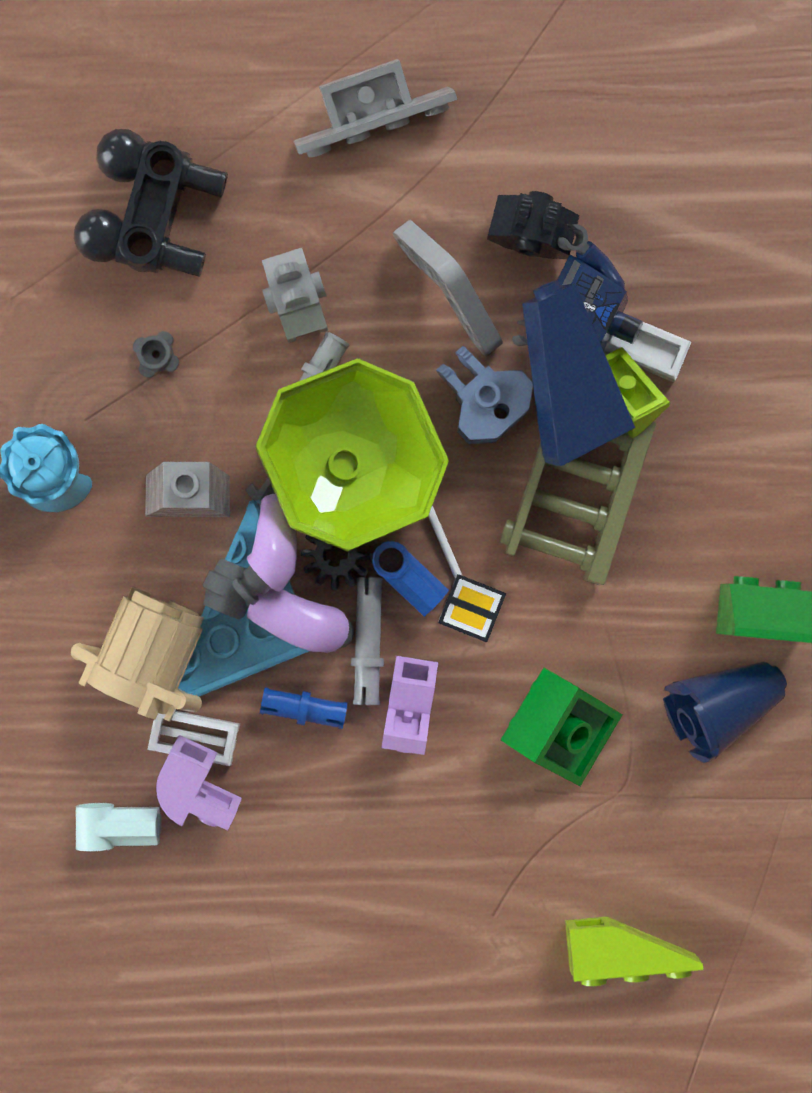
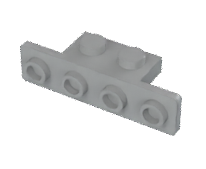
[294,59,457,157]

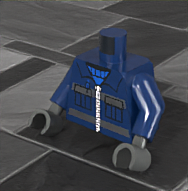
[512,224,643,351]

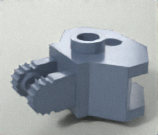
[436,346,533,444]

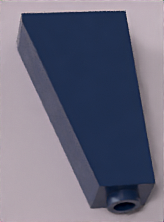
[522,280,635,466]

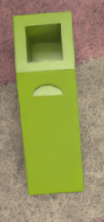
[565,917,703,986]

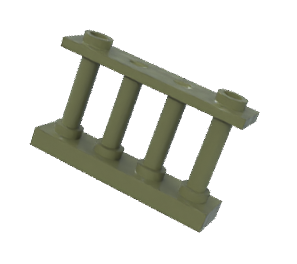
[500,422,656,585]

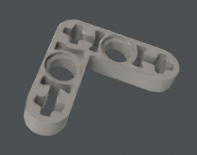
[392,220,503,356]

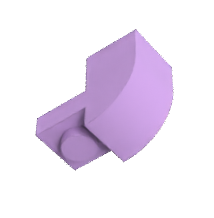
[381,656,438,755]
[156,735,242,831]

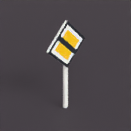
[428,506,507,642]

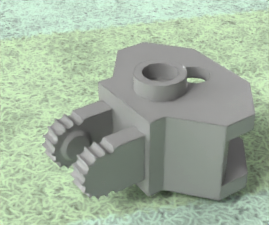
[262,248,328,343]

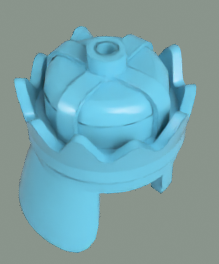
[0,424,92,512]

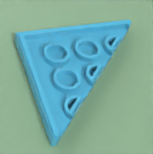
[178,500,309,696]

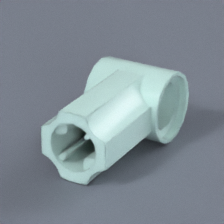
[76,803,161,851]

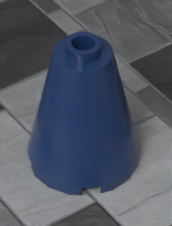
[663,661,787,763]

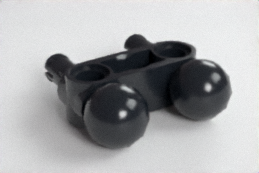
[74,129,228,277]

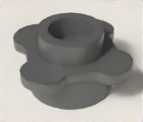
[133,331,179,378]

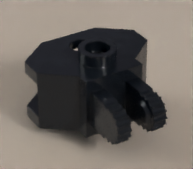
[487,191,580,260]

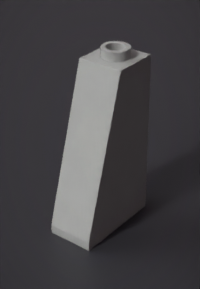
[145,462,230,517]

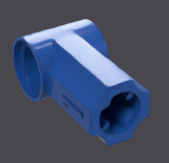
[372,541,449,617]

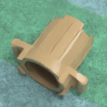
[71,587,204,722]

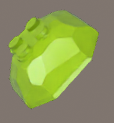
[255,358,449,551]

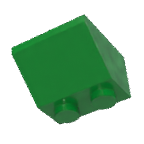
[716,576,812,643]
[501,667,623,787]

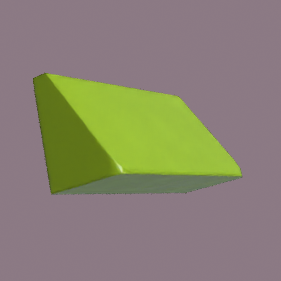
[605,347,670,438]

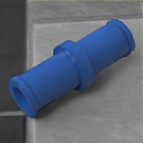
[259,687,347,729]

